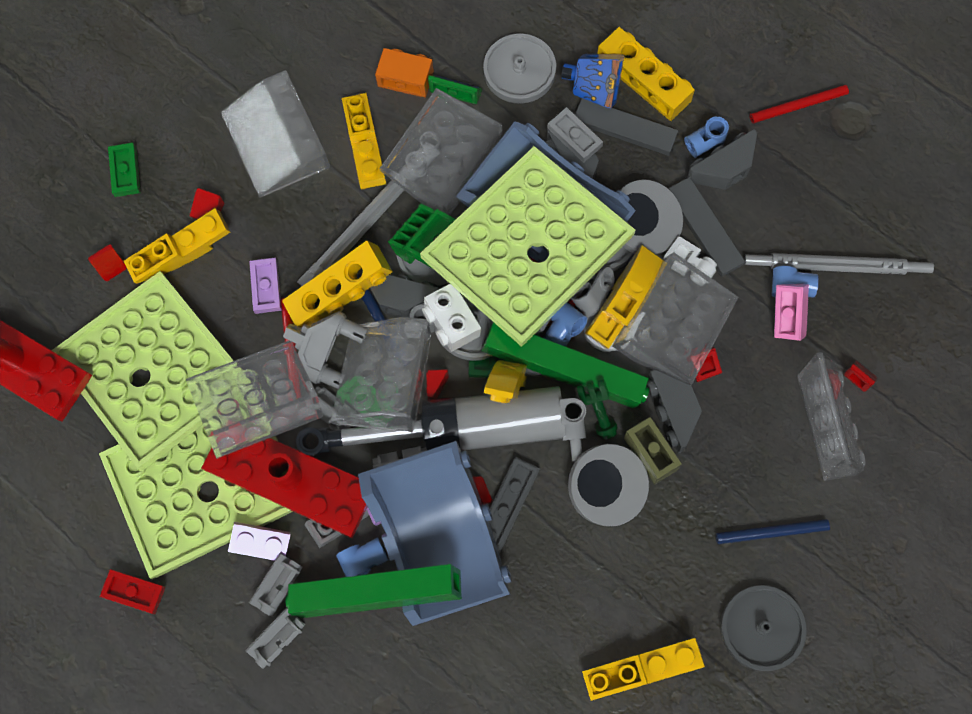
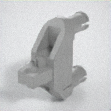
[283,311,369,391]

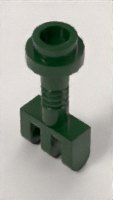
[577,379,618,439]

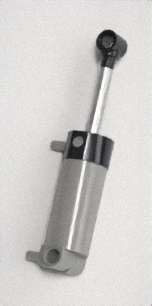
[296,386,586,462]

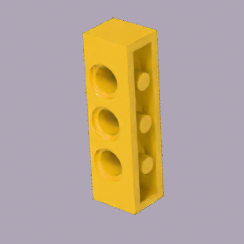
[597,27,695,121]
[282,241,393,328]

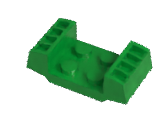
[388,204,456,269]

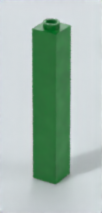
[481,322,649,408]
[286,564,462,618]

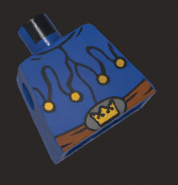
[561,54,624,108]

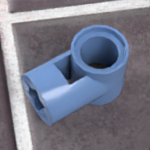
[684,116,729,157]
[772,266,818,298]
[542,302,587,347]
[336,538,388,577]

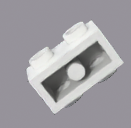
[422,284,481,352]

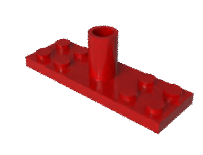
[0,320,93,422]
[201,419,367,538]

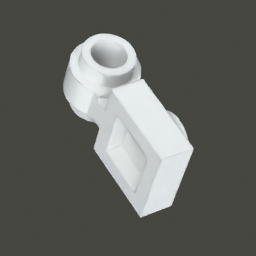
[663,236,717,283]

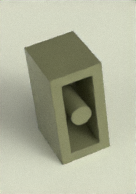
[624,417,681,485]

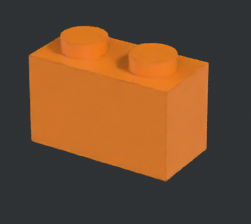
[375,48,434,98]

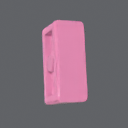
[774,284,809,341]

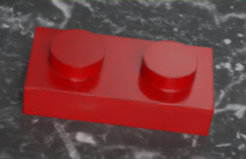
[99,569,166,614]

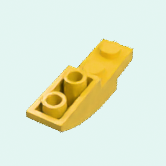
[342,93,386,190]
[124,208,231,284]
[585,245,663,349]
[484,360,527,403]
[582,638,705,701]

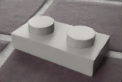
[547,107,603,163]

